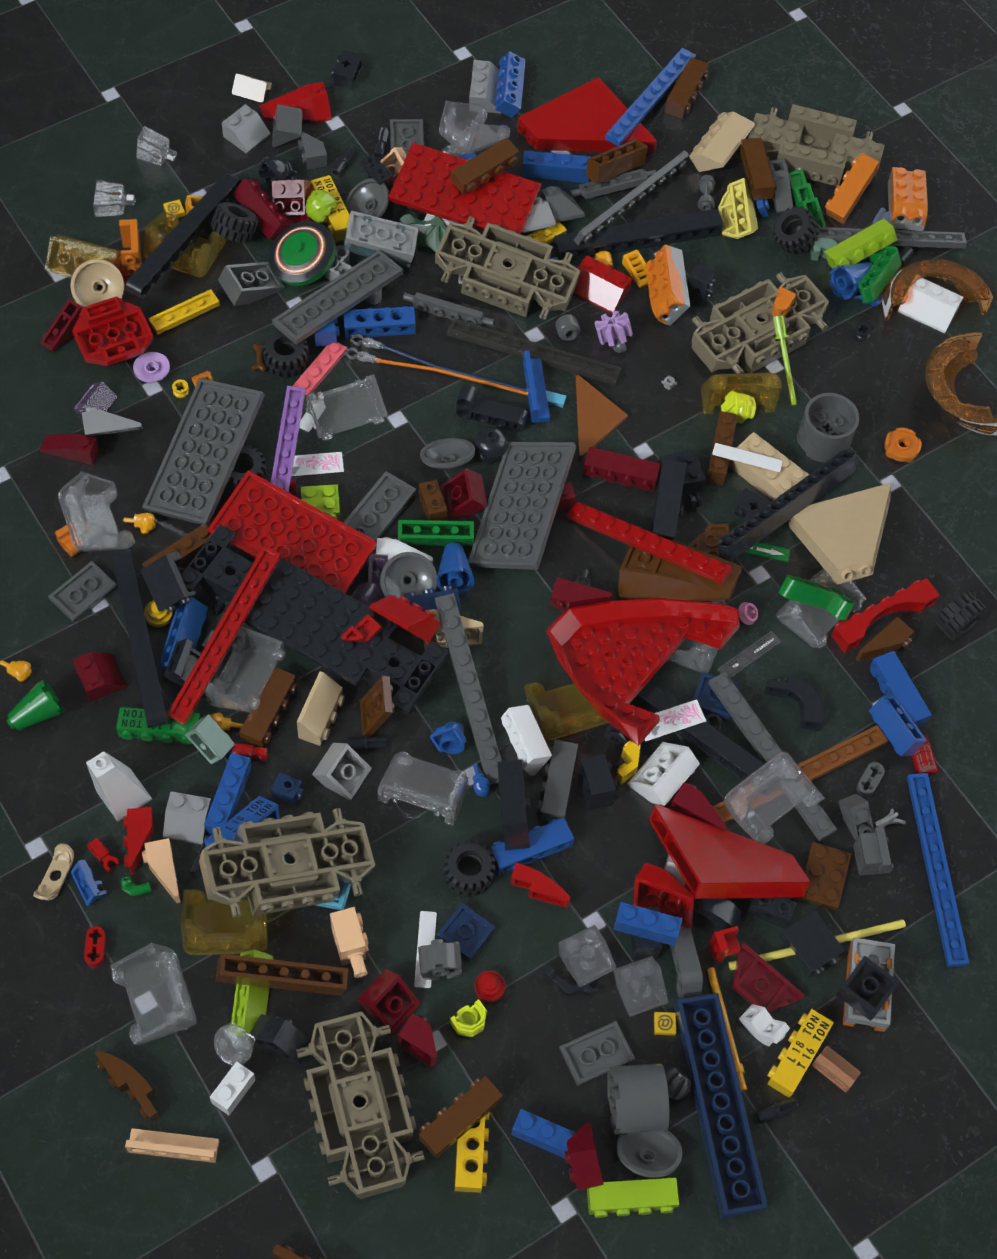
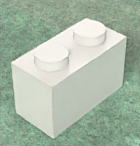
[210,1061,255,1115]

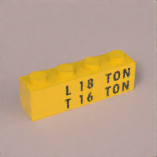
[311,175,350,242]
[767,1009,834,1098]

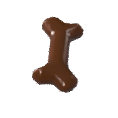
[252,343,267,372]

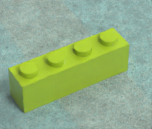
[824,218,897,269]
[587,1178,679,1218]

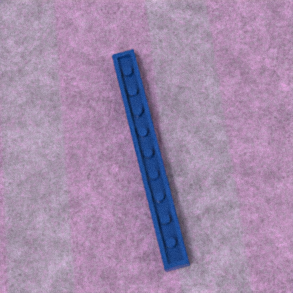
[605,48,696,146]
[907,773,969,967]

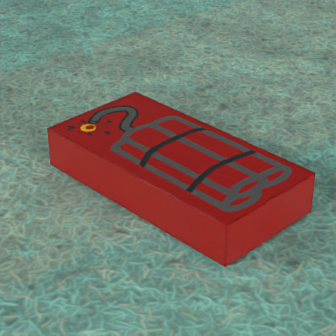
[912,735,938,774]

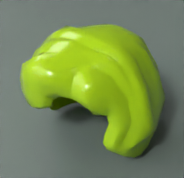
[305,190,337,224]

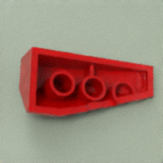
[260,82,332,123]

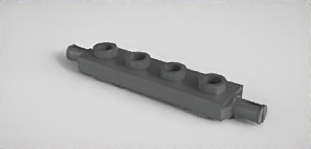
[570,169,656,199]
[403,292,495,328]

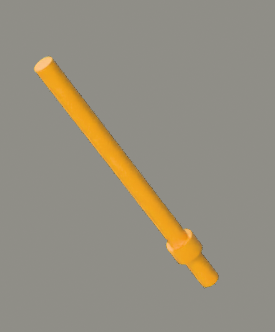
[707,967,747,1092]

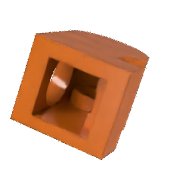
[772,287,796,317]
[55,524,85,557]

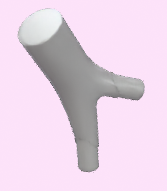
[874,809,906,828]

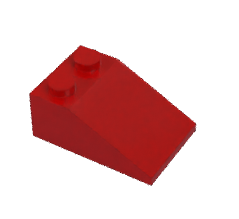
[634,863,694,928]

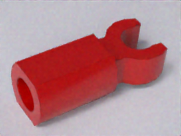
[232,743,268,761]
[88,838,120,874]

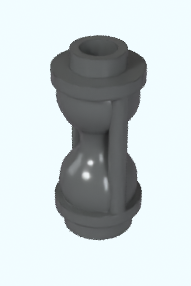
[698,175,716,211]

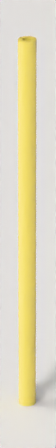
[729,919,906,970]

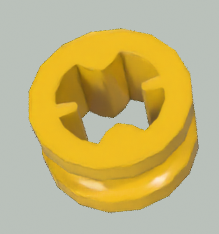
[172,379,189,398]

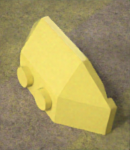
[718,178,758,239]

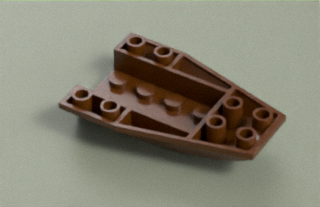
[618,540,742,601]

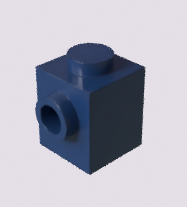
[271,772,304,806]

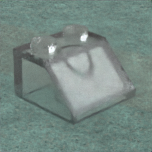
[558,925,616,987]
[613,956,668,1017]

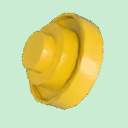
[144,600,173,627]

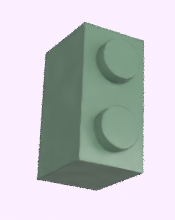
[185,714,235,764]

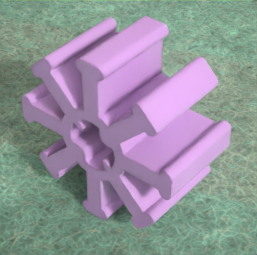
[595,311,633,346]

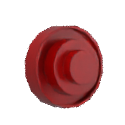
[474,971,505,1003]

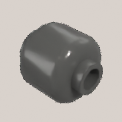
[555,315,580,341]

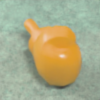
[595,251,613,268]
[123,513,155,534]
[0,660,32,682]
[211,712,243,731]

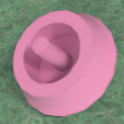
[738,602,758,625]

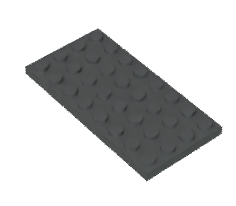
[142,378,265,526]
[468,442,576,570]

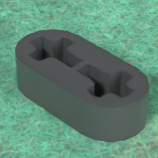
[856,762,885,797]

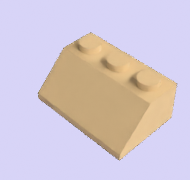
[297,671,345,746]

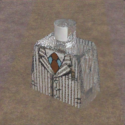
[136,126,177,166]
[93,180,135,217]

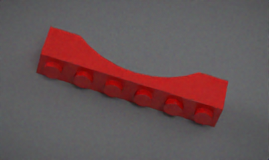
[832,578,940,653]

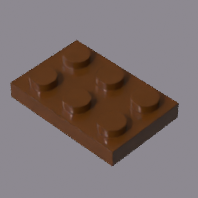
[360,676,394,737]
[797,842,851,911]

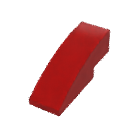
[511,863,570,908]

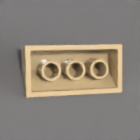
[689,112,755,172]

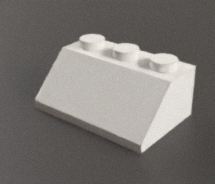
[897,275,963,333]
[501,705,552,776]
[627,742,700,806]

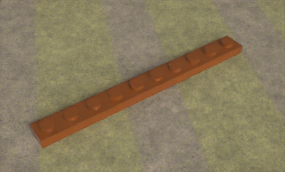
[712,725,888,824]

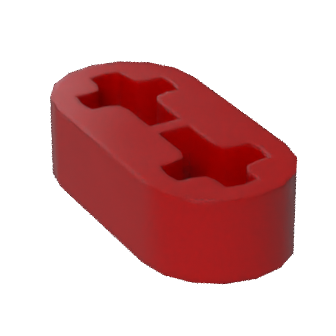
[84,926,106,968]

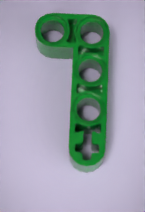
[858,246,902,303]
[778,575,855,621]

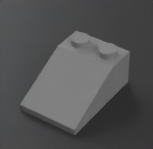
[82,407,143,437]

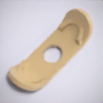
[33,843,74,901]

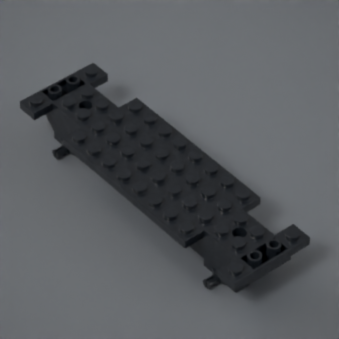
[181,524,449,715]

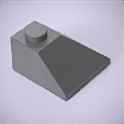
[541,186,585,223]

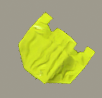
[721,391,756,424]
[450,999,487,1037]

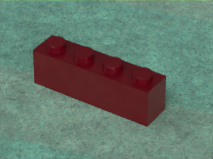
[233,178,290,241]
[583,447,660,491]

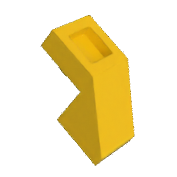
[616,741,640,785]

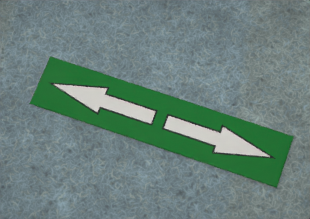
[744,543,790,562]

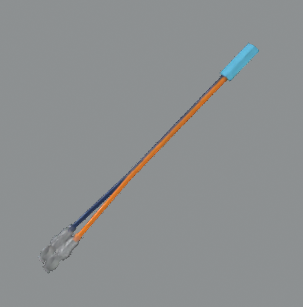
[345,334,566,408]

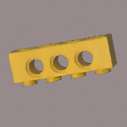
[455,1112,490,1193]

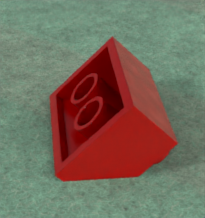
[573,256,632,314]
[369,595,441,643]

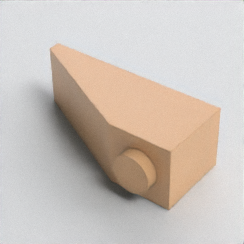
[142,838,181,903]

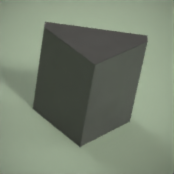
[272,104,303,148]

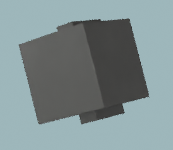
[853,827,894,875]

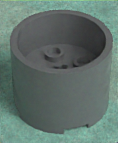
[797,393,859,462]
[607,1063,669,1134]

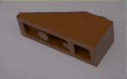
[856,617,914,662]

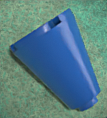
[829,262,873,300]
[436,542,474,595]

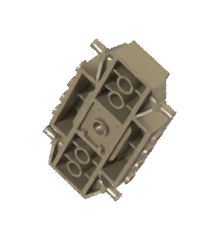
[748,104,885,186]
[435,217,580,319]
[691,272,829,376]
[199,808,375,918]
[296,1012,425,1199]

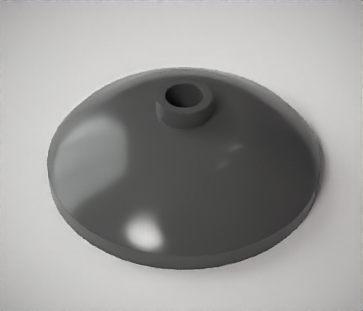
[345,178,389,222]
[420,438,475,470]
[380,552,437,598]
[617,1130,682,1178]

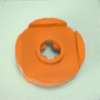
[884,428,922,463]

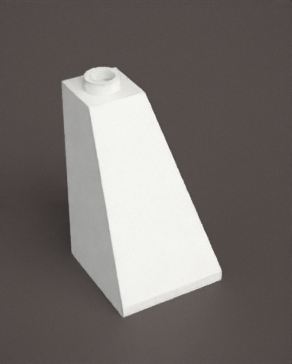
[86,752,152,822]

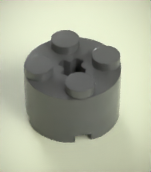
[418,939,462,980]

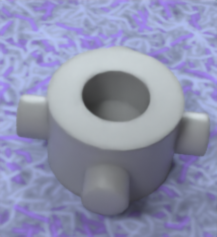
[661,376,677,390]

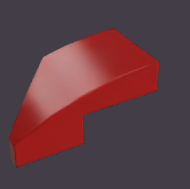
[340,614,382,642]

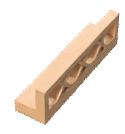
[125,1129,219,1163]

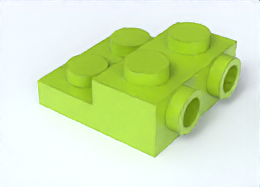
[301,484,340,520]

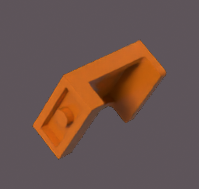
[119,219,142,276]

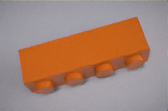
[825,153,879,224]

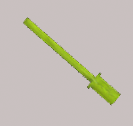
[773,315,797,405]

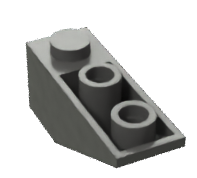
[769,159,793,213]

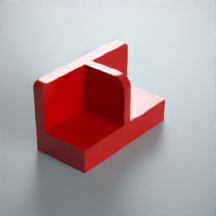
[708,926,741,965]

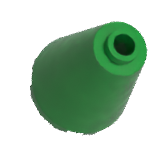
[6,680,65,731]

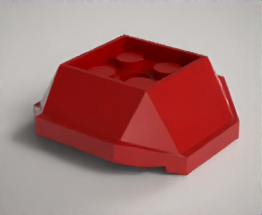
[72,296,154,367]

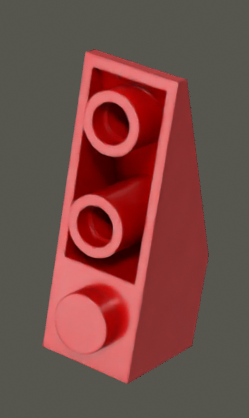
[123,807,154,874]

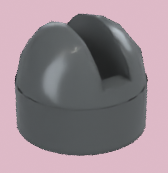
[613,339,627,353]

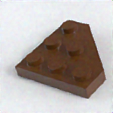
[689,524,733,563]

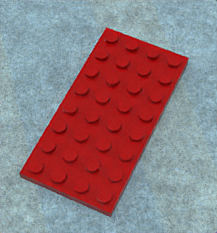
[388,142,541,235]
[207,470,377,594]

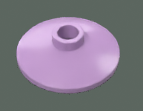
[133,352,170,383]

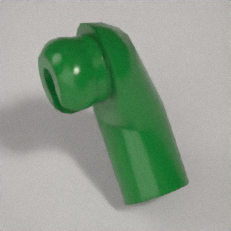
[121,877,151,897]

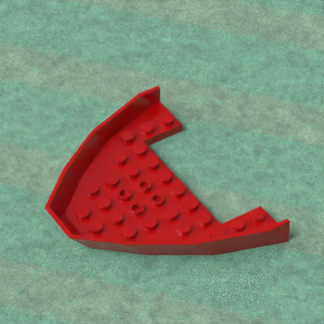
[546,598,740,746]

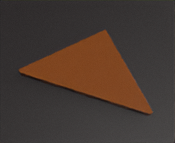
[575,374,628,459]

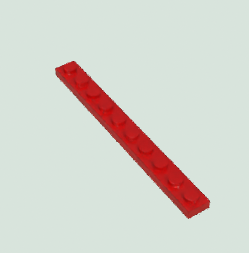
[567,502,733,585]
[167,546,282,725]

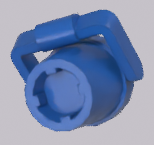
[430,722,466,754]

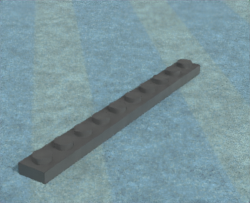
[574,150,689,245]
[796,226,967,249]
[435,593,502,785]
[708,672,837,841]

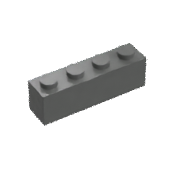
[537,740,578,821]

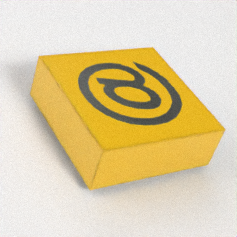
[163,199,185,220]
[654,1012,676,1035]

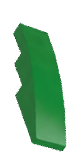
[789,169,826,227]

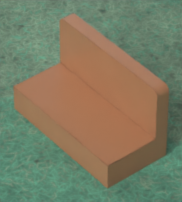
[812,1046,860,1093]

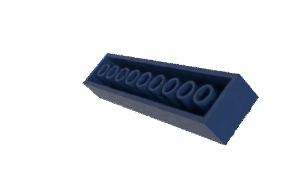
[674,993,768,1220]

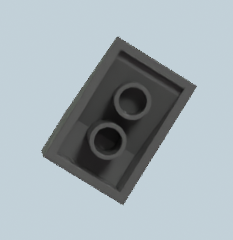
[218,261,284,306]

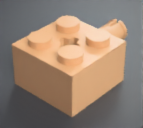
[330,907,369,978]

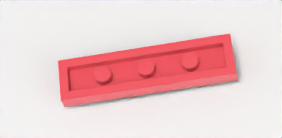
[293,342,347,400]

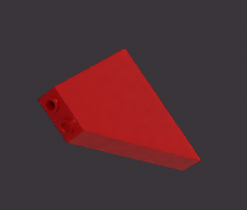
[517,77,657,154]
[649,805,810,899]

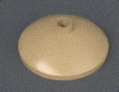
[71,259,125,307]

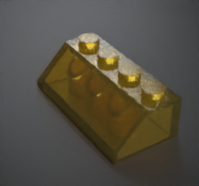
[45,234,122,286]

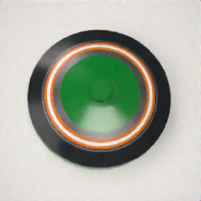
[269,221,336,286]

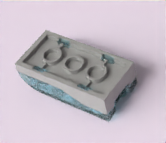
[343,211,418,267]

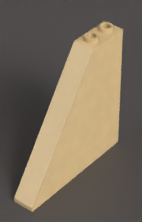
[788,483,891,585]

